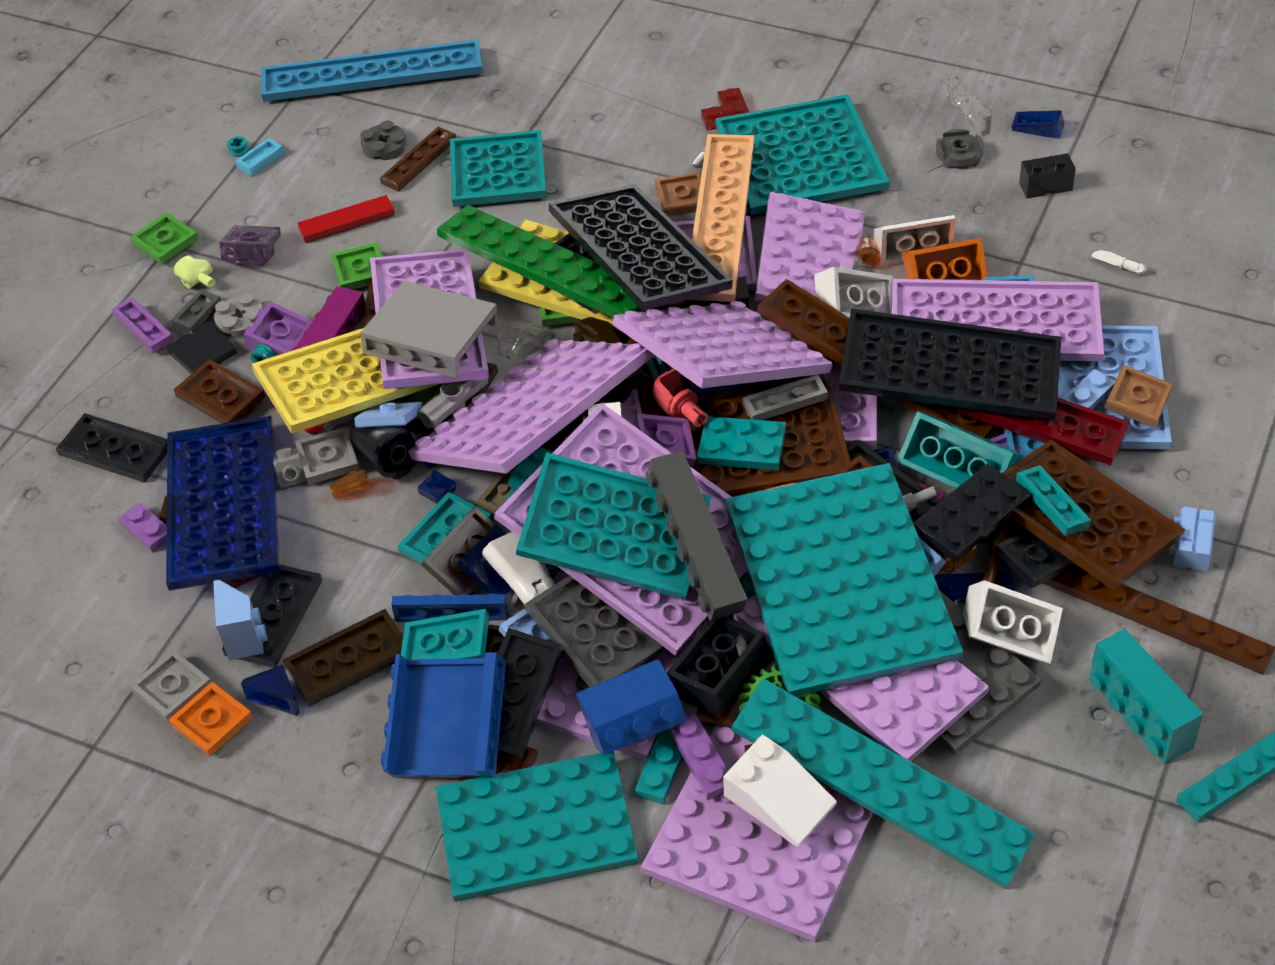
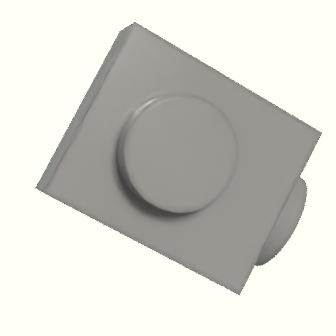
[272,448,306,488]

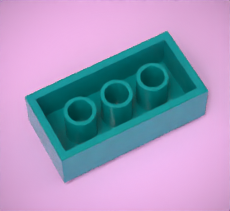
[1089,628,1203,764]

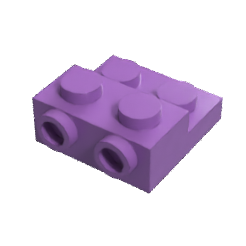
[243,301,313,356]
[632,414,696,466]

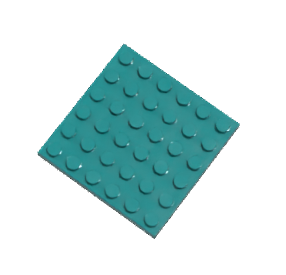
[715,94,889,215]

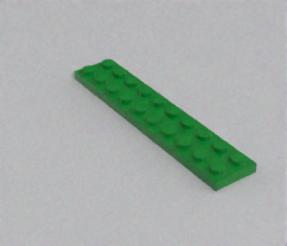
[437,205,657,318]

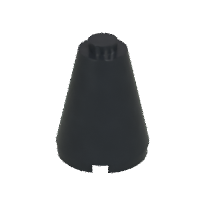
[350,425,418,479]

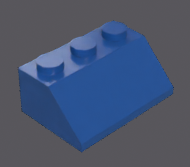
[576,659,687,756]

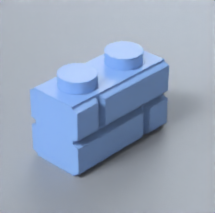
[1168,506,1216,572]

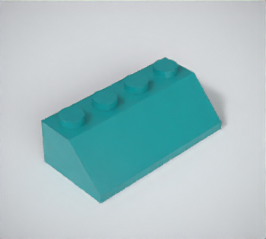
[897,411,1024,488]

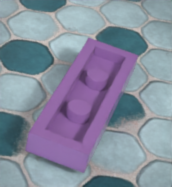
[112,297,174,353]
[669,713,728,800]

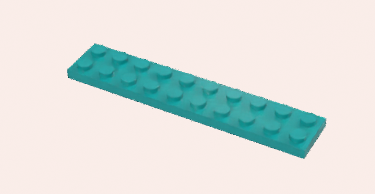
[731,678,1036,889]

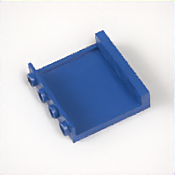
[381,653,506,778]

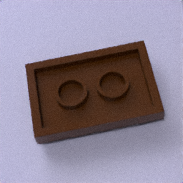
[173,359,265,428]

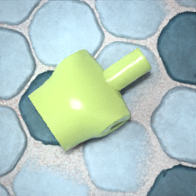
[174,255,216,289]

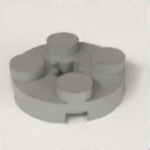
[214,293,263,338]

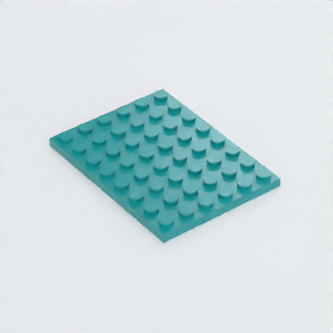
[726,463,963,696]

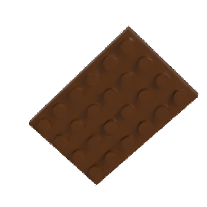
[1002,440,1185,591]

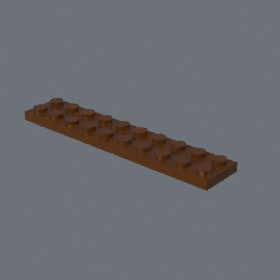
[756,279,996,438]

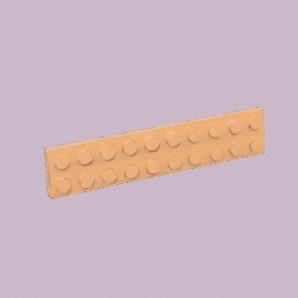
[688,134,754,302]

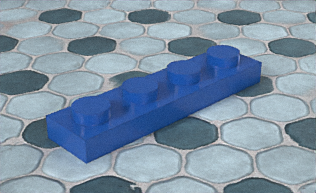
[391,593,508,622]

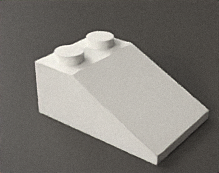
[815,267,893,318]
[723,734,837,848]

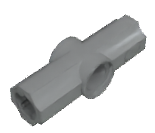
[417,378,488,429]

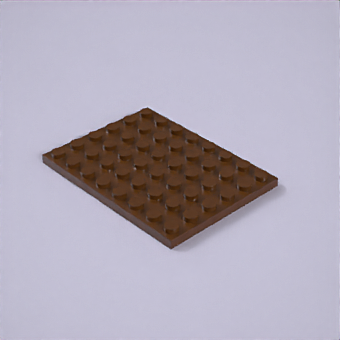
[616,353,850,497]

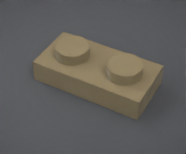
[476,468,516,516]

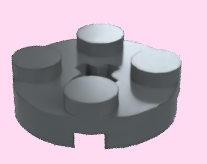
[360,120,407,160]
[936,129,984,168]

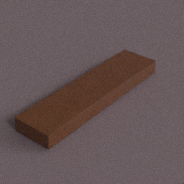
[380,126,456,192]

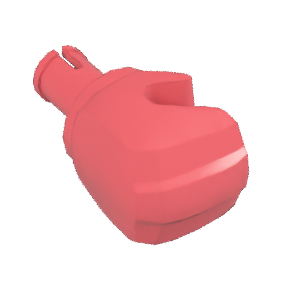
[652,369,708,427]

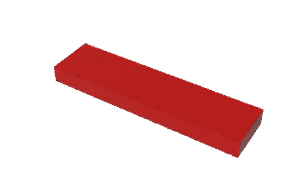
[297,195,395,243]

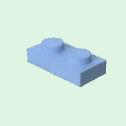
[1062,369,1116,409]

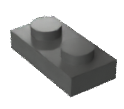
[171,289,221,333]

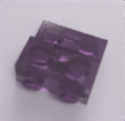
[219,225,281,265]

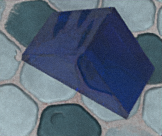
[241,665,300,716]

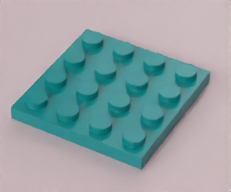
[450,130,547,207]

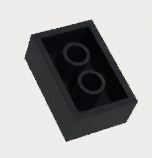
[666,617,769,718]

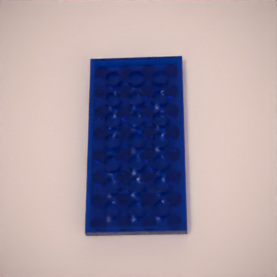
[166,416,280,591]

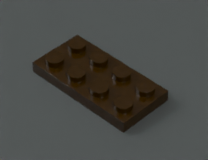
[283,609,403,706]

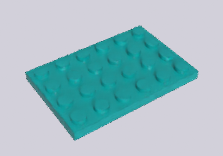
[516,452,712,600]
[435,752,638,902]

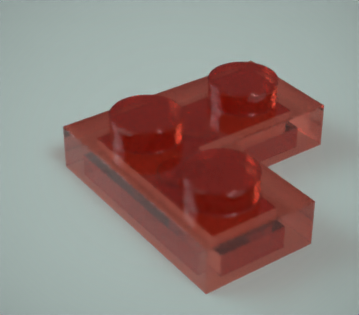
[701,87,749,131]

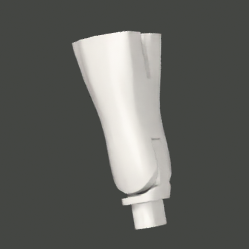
[482,532,555,605]

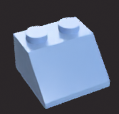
[213,580,267,660]

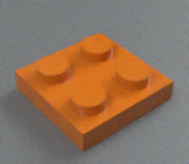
[169,682,253,757]

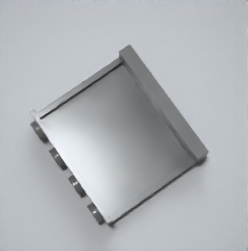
[360,281,497,378]

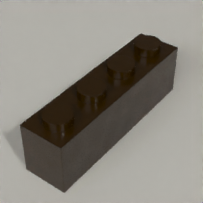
[573,317,644,401]

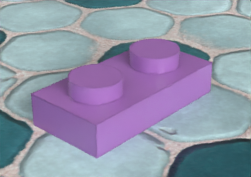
[118,502,174,552]

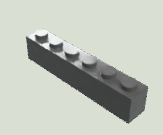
[646,450,747,622]

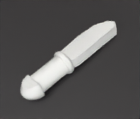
[1092,250,1147,275]

